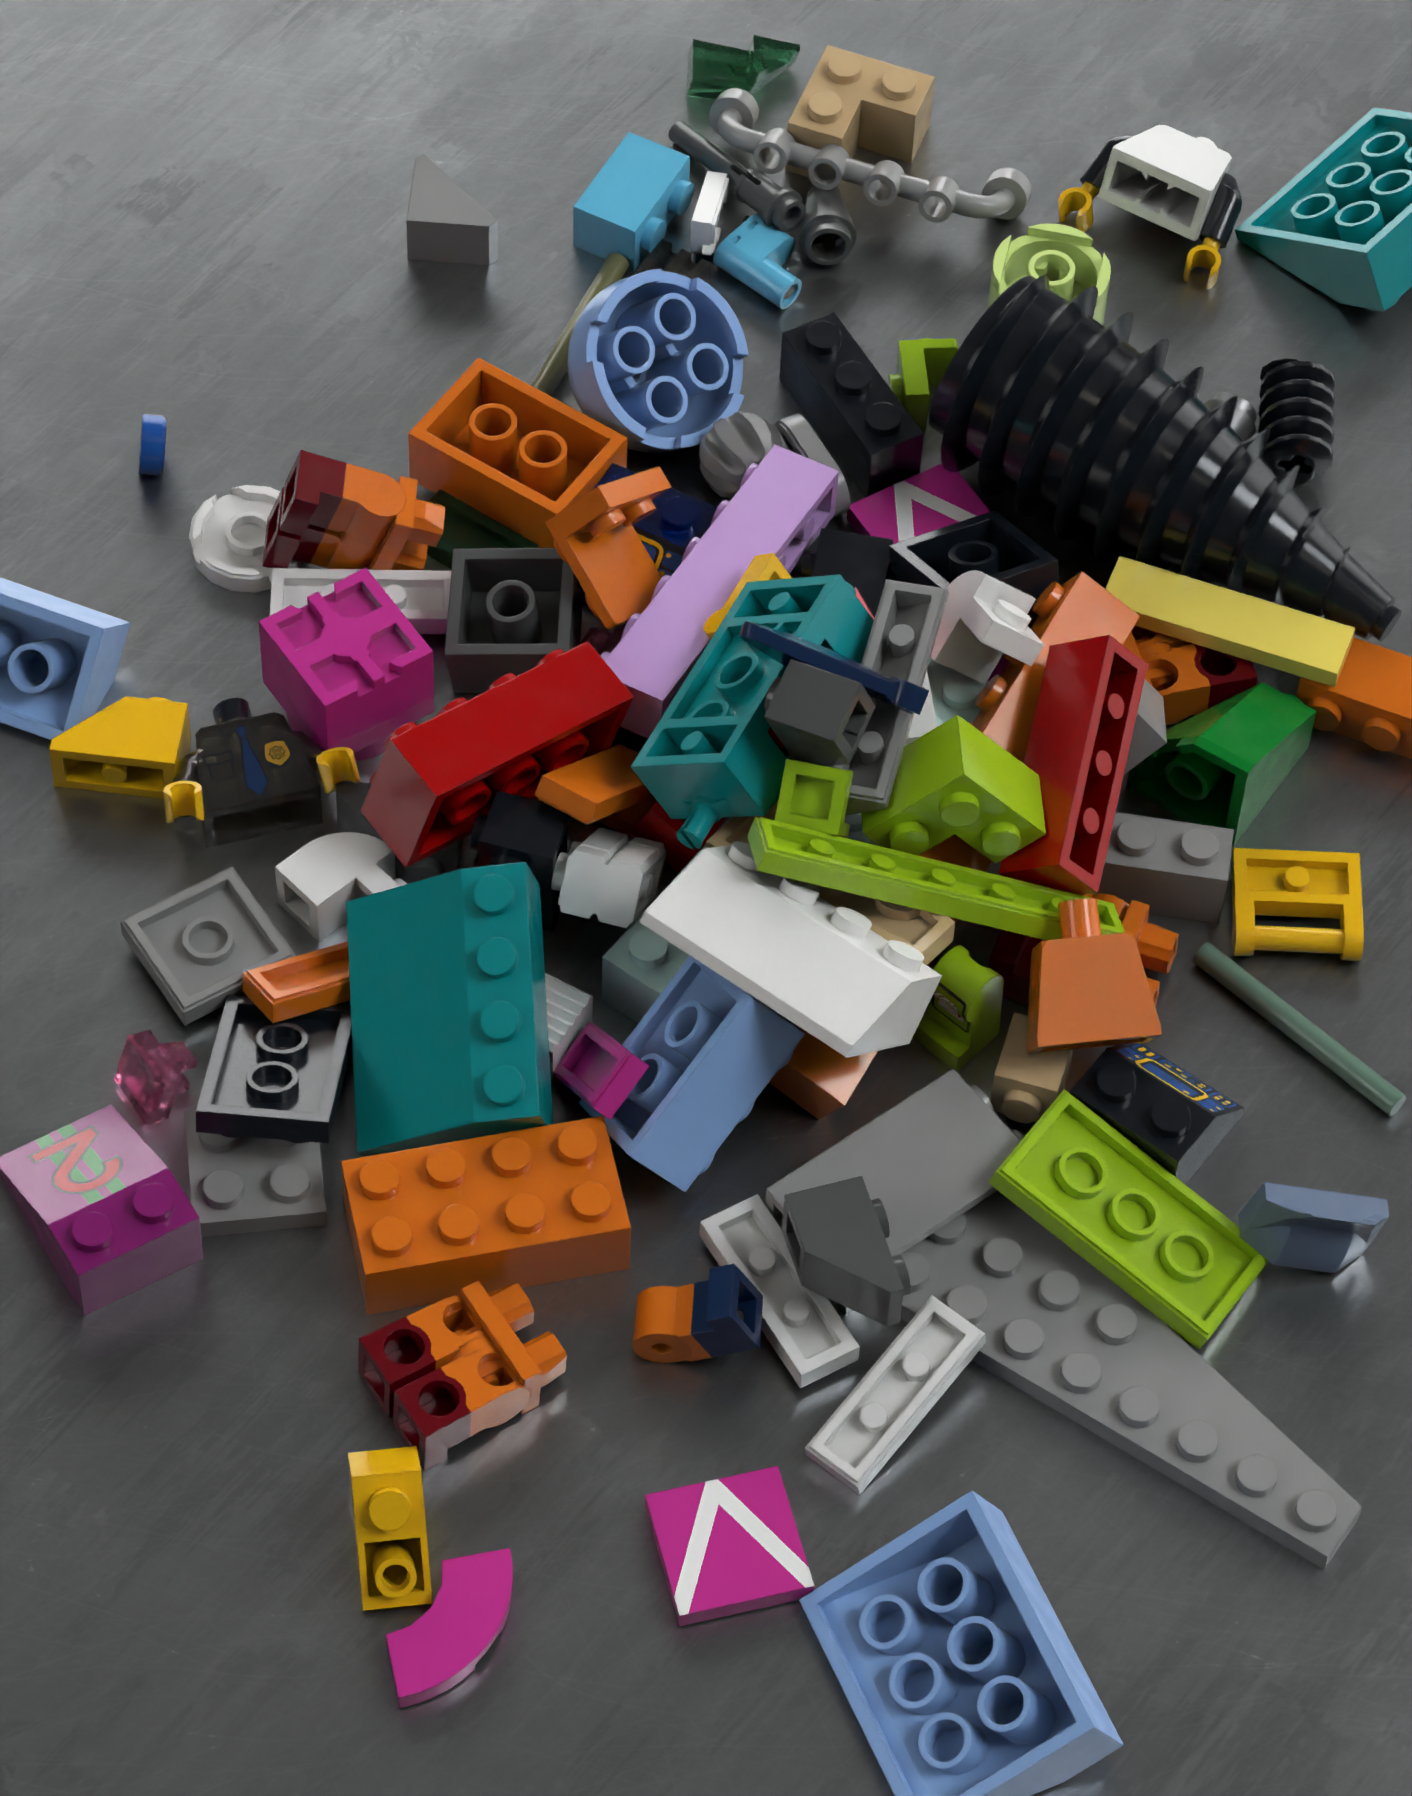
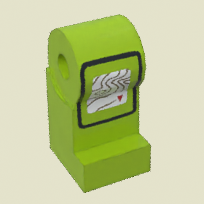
[913,945,1004,1072]

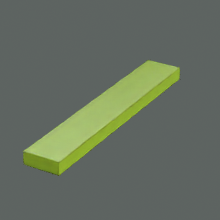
[747,817,1125,940]

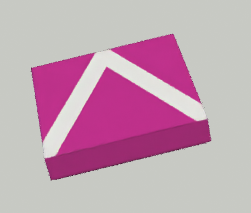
[846,463,990,576]
[645,1466,814,1627]

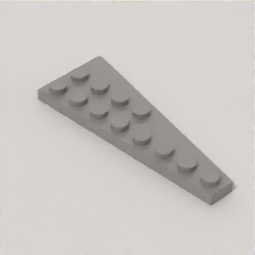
[900,1191,1362,1569]

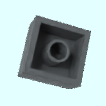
[444,548,584,693]

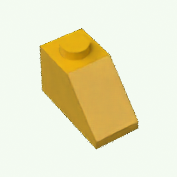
[49,696,191,799]

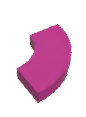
[386,1548,513,1708]

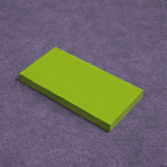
[988,1089,1268,1350]

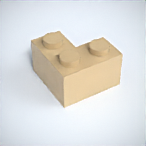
[785,45,935,186]

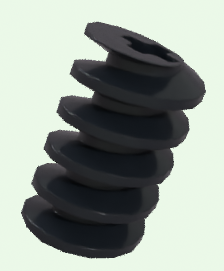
[1258,358,1335,489]

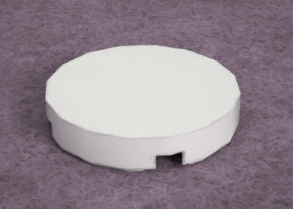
[189,485,305,593]

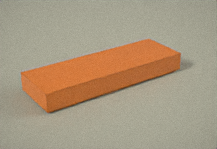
[535,744,653,824]

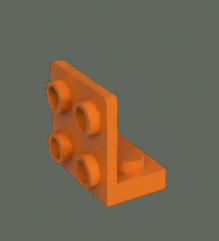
[545,466,671,630]

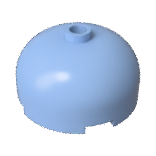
[567,269,749,453]

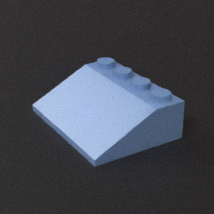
[799,1490,1124,1796]

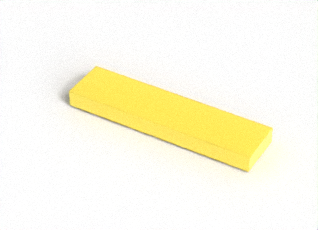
[1105,556,1355,687]

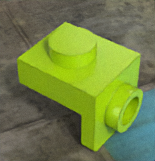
[887,338,958,433]

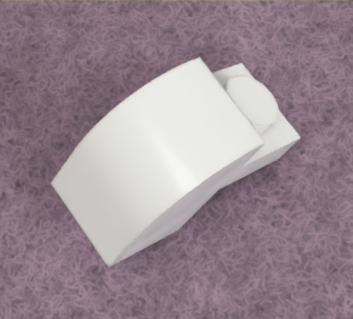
[931,570,1044,684]
[275,832,407,942]

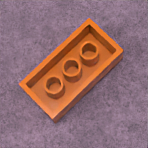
[341,1116,631,1315]

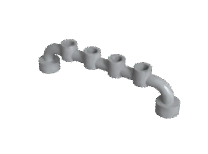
[709,88,1032,223]

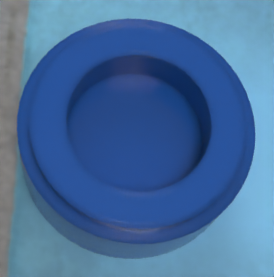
[138,414,167,476]

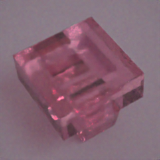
[114,1030,198,1126]

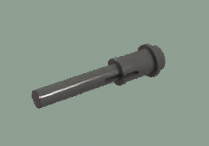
[668,121,806,232]

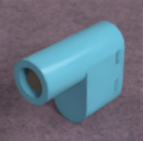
[713,214,802,309]

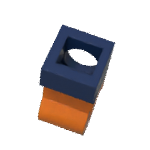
[632,1263,763,1363]

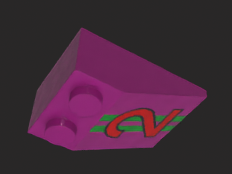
[0,1104,204,1316]

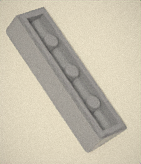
[831,579,949,816]

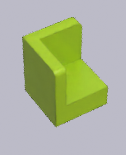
[775,759,854,836]

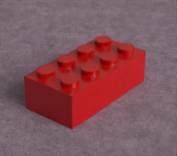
[361,641,634,868]

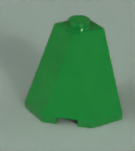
[1126,682,1316,847]

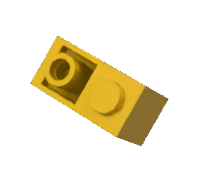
[348,1446,433,1611]

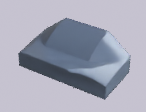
[1238,1182,1389,1273]

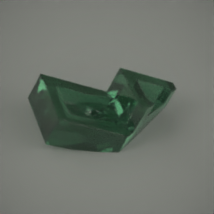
[687,35,800,100]

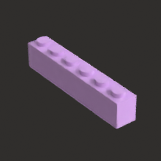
[601,444,839,738]

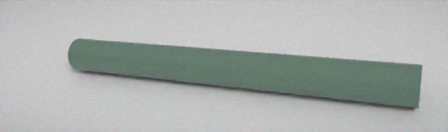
[1193,942,1406,1116]

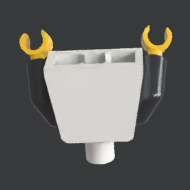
[1058,125,1242,290]

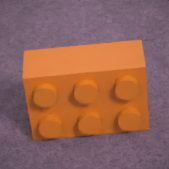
[408,357,628,548]

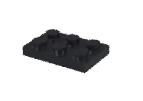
[196,995,352,1144]

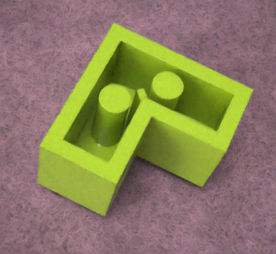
[861,714,1046,864]

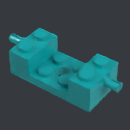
[631,574,874,849]

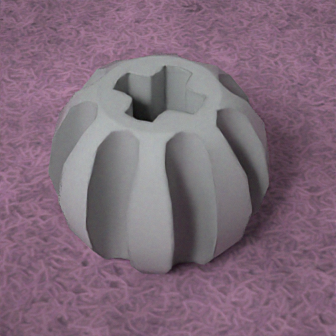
[699,412,788,500]

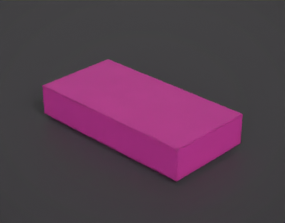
[554,1022,649,1120]

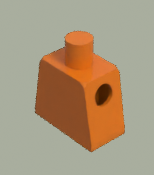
[1026,898,1162,1054]

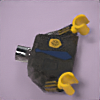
[163,698,361,848]

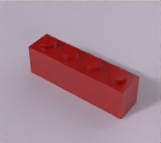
[999,635,1148,895]

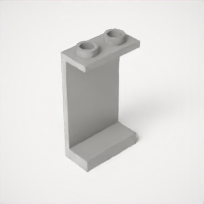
[765,1069,1025,1316]

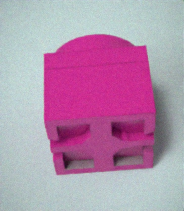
[259,568,435,761]

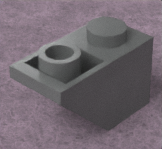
[764,659,876,766]
[781,1176,911,1326]

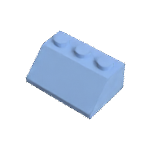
[0,578,130,740]
[579,956,805,1192]

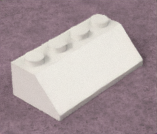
[639,841,942,1058]

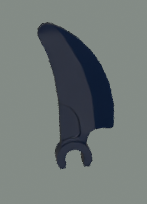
[739,621,929,715]

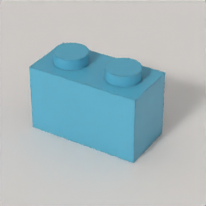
[573,132,694,271]

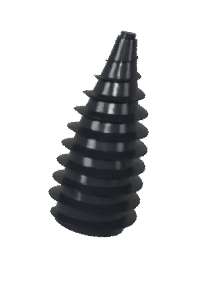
[929,274,1402,642]

